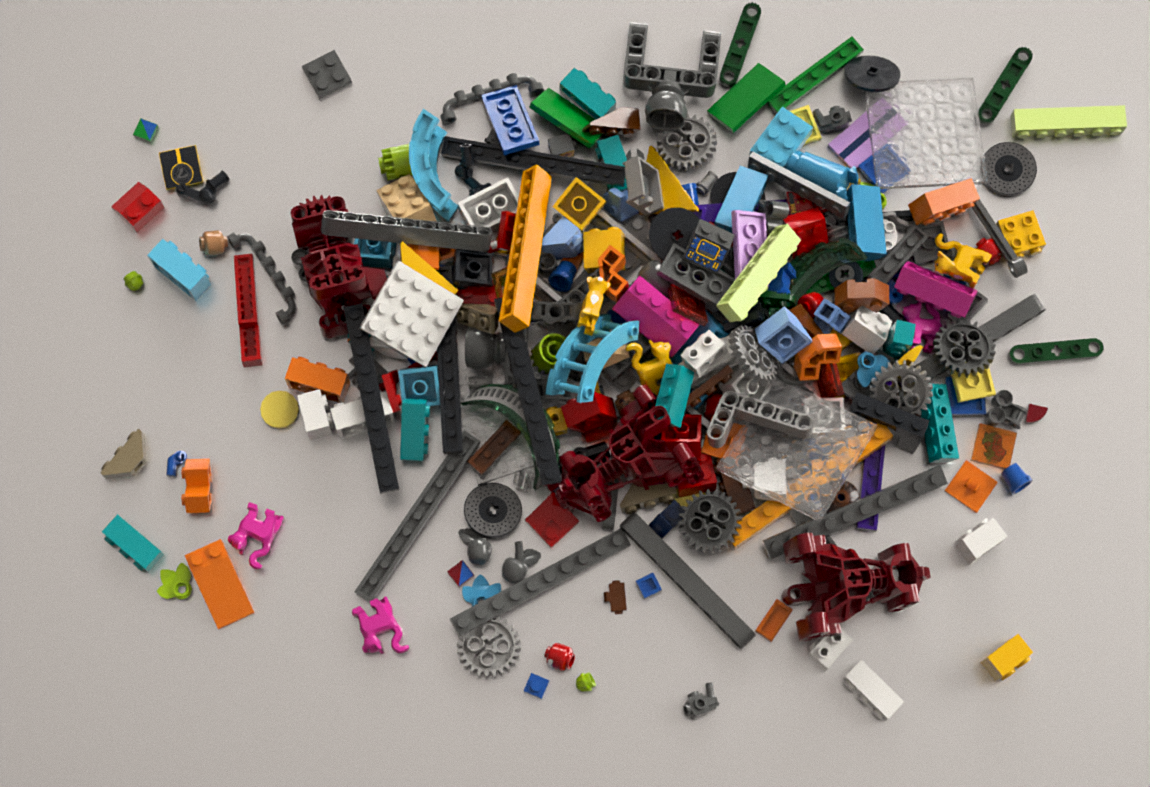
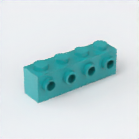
[921,383,959,463]

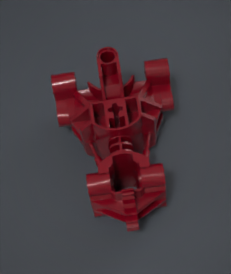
[290,195,387,338]
[555,384,704,522]
[782,533,931,642]

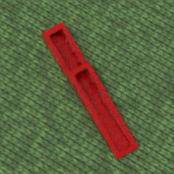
[234,253,263,368]

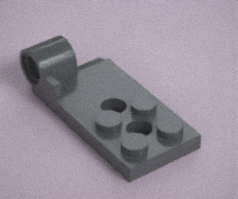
[656,243,735,323]

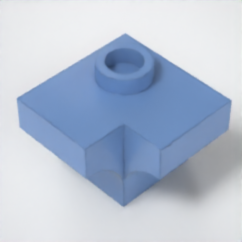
[603,187,639,221]
[814,298,851,334]

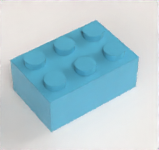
[750,107,813,168]
[147,239,211,301]

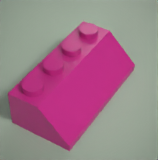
[894,261,978,318]
[612,276,699,358]

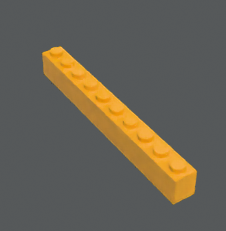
[499,164,552,333]
[728,423,893,550]

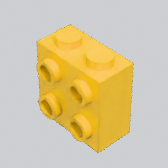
[996,210,1046,258]
[583,227,625,274]

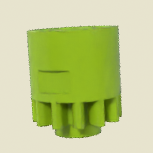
[378,144,413,180]
[530,333,566,374]

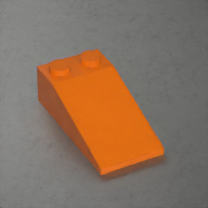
[184,539,255,629]

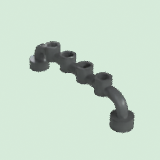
[440,73,544,125]
[227,232,296,326]

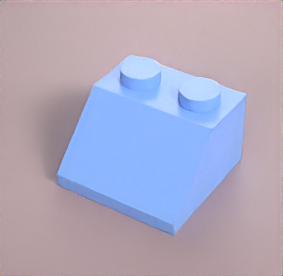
[541,216,584,259]
[754,307,813,364]

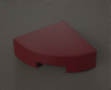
[1025,404,1048,424]

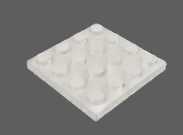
[359,261,464,367]

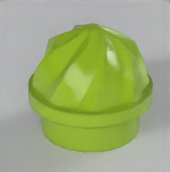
[123,271,143,291]
[576,672,596,692]

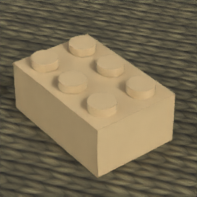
[376,174,437,221]

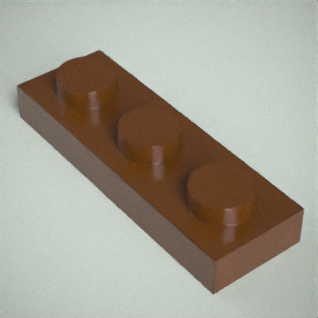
[686,365,734,408]
[467,420,521,476]

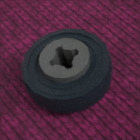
[829,259,863,289]

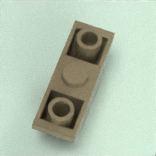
[456,303,499,334]
[100,428,147,479]
[620,484,678,514]

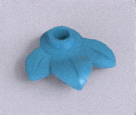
[857,352,890,388]
[462,574,501,607]

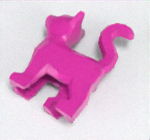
[901,301,942,353]
[228,502,284,569]
[352,596,409,654]

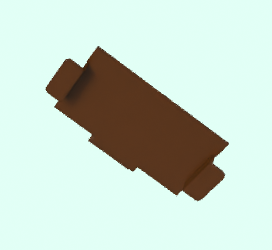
[604,580,627,615]

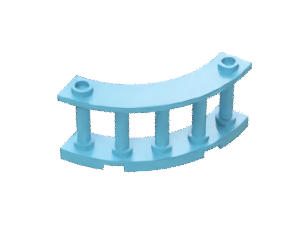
[409,109,458,222]
[546,313,639,403]

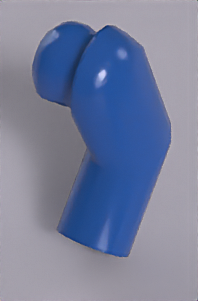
[166,451,187,477]

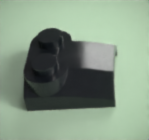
[452,249,493,290]

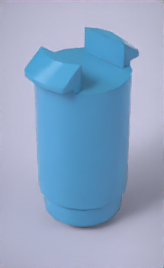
[785,150,859,200]

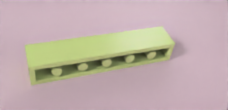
[1010,105,1127,139]
[716,224,801,322]

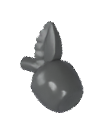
[458,528,492,565]
[502,541,541,584]

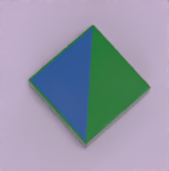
[133,118,158,143]

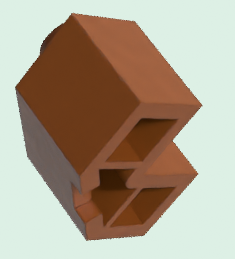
[835,278,889,314]

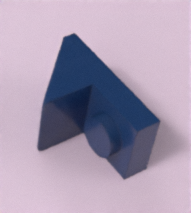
[649,500,685,539]

